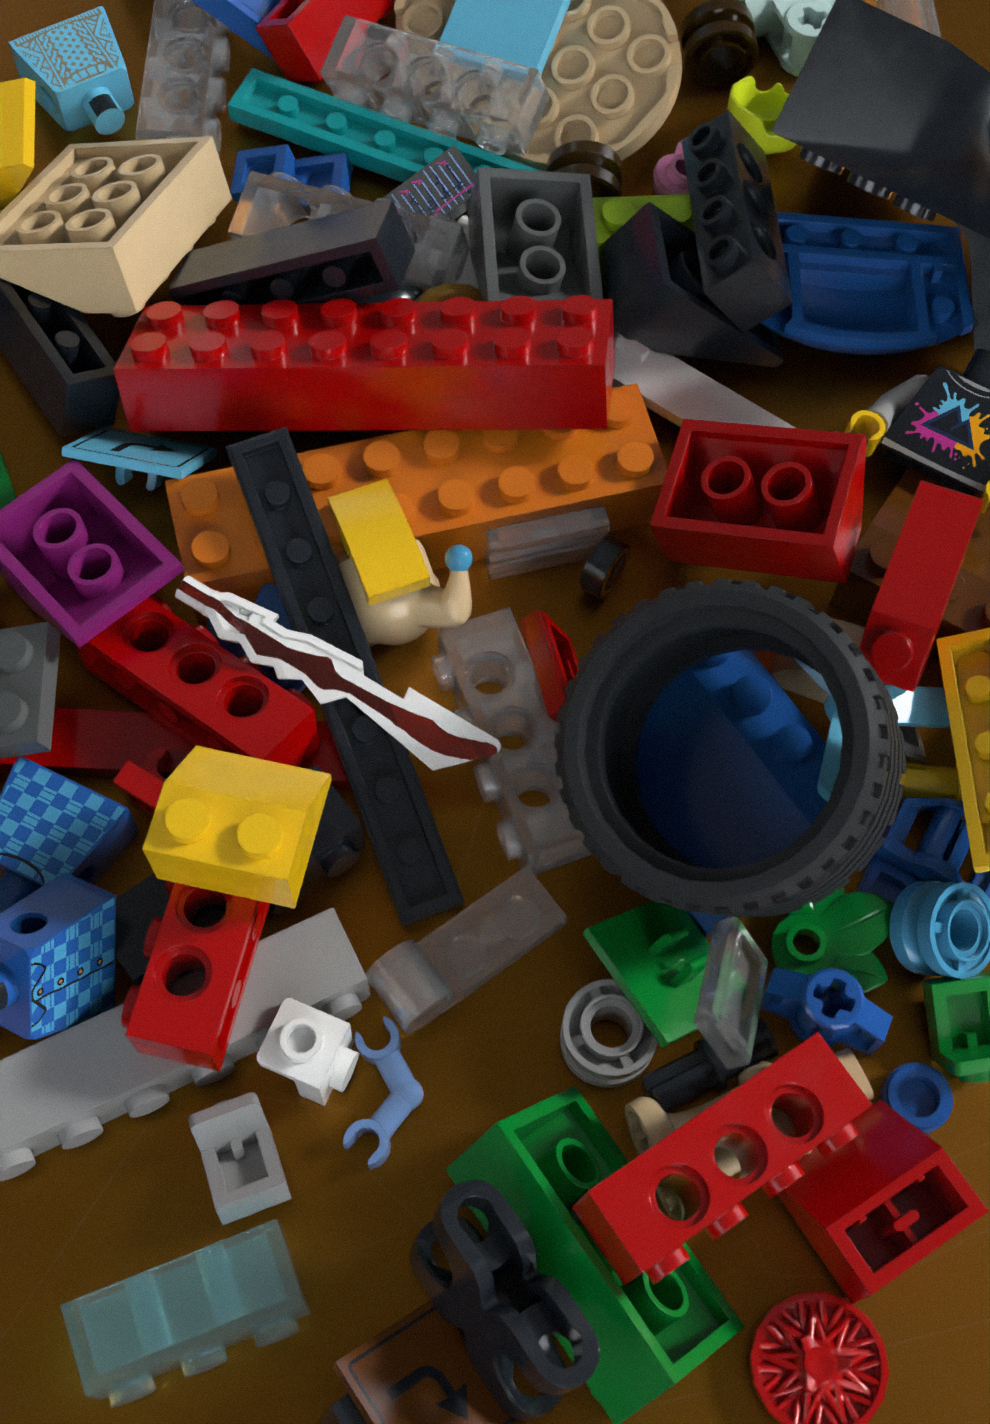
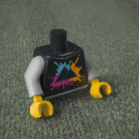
[844,348,990,513]

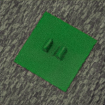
[582,900,751,1049]

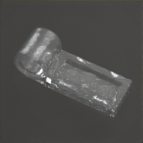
[366,866,567,1033]

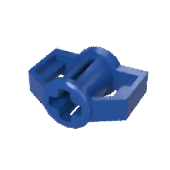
[875,798,990,899]
[756,967,893,1056]

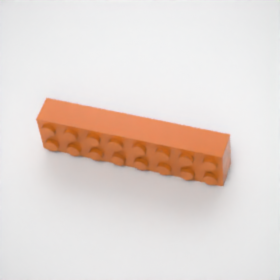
[164,383,668,621]

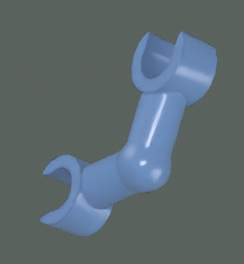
[343,1016,424,1170]

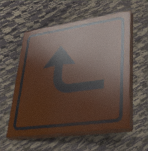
[331,1300,527,1424]

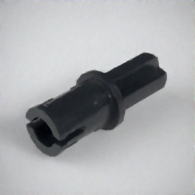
[642,1017,778,1113]

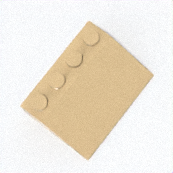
[0,136,232,317]

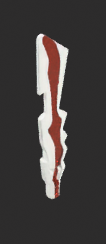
[175,575,501,771]

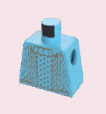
[9,6,134,135]

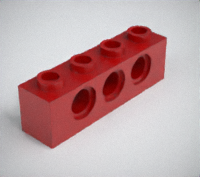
[76,594,320,767]
[121,881,270,1071]
[572,1032,872,1286]

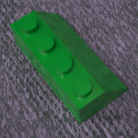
[445,1086,745,1424]

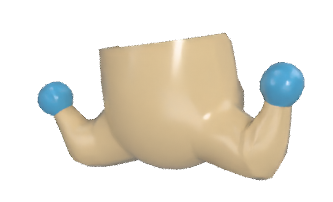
[338,540,473,648]

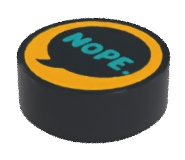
[580,535,630,599]

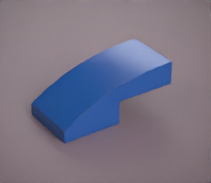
[230,144,353,212]

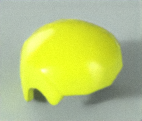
[727,76,797,155]

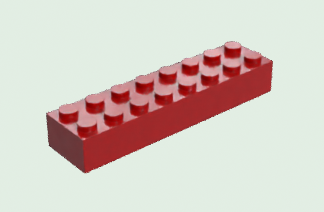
[113,295,615,431]

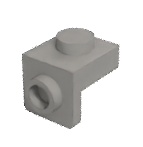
[188,1092,292,1225]

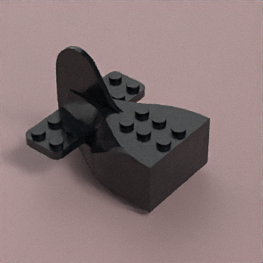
[771,0,990,352]

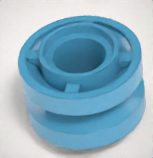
[889,881,990,979]

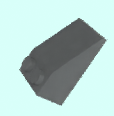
[467,167,603,301]

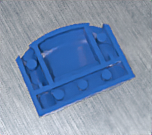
[761,212,974,355]

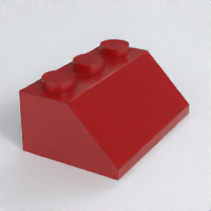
[650,419,867,584]

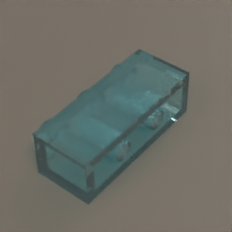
[60,1219,311,1407]

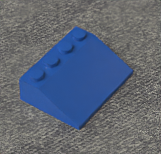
[558,650,828,938]

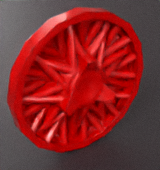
[748,1291,889,1424]

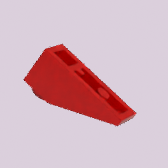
[858,480,984,692]

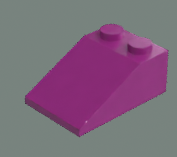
[0,459,185,648]

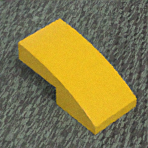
[327,479,430,606]

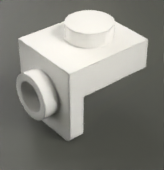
[257,998,359,1106]

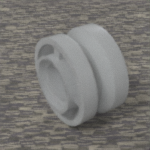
[559,979,658,1088]

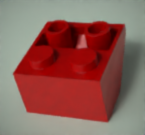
[777,1100,989,1304]

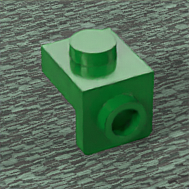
[922,970,990,1083]

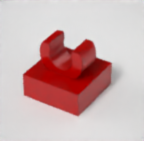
[113,745,171,816]

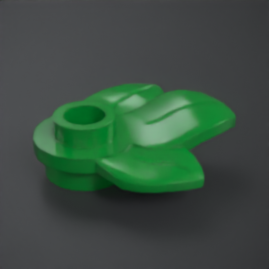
[770,887,894,993]

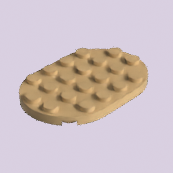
[394,0,682,171]

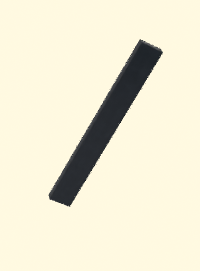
[226,427,465,927]

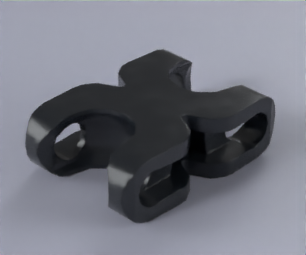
[410,1180,600,1421]

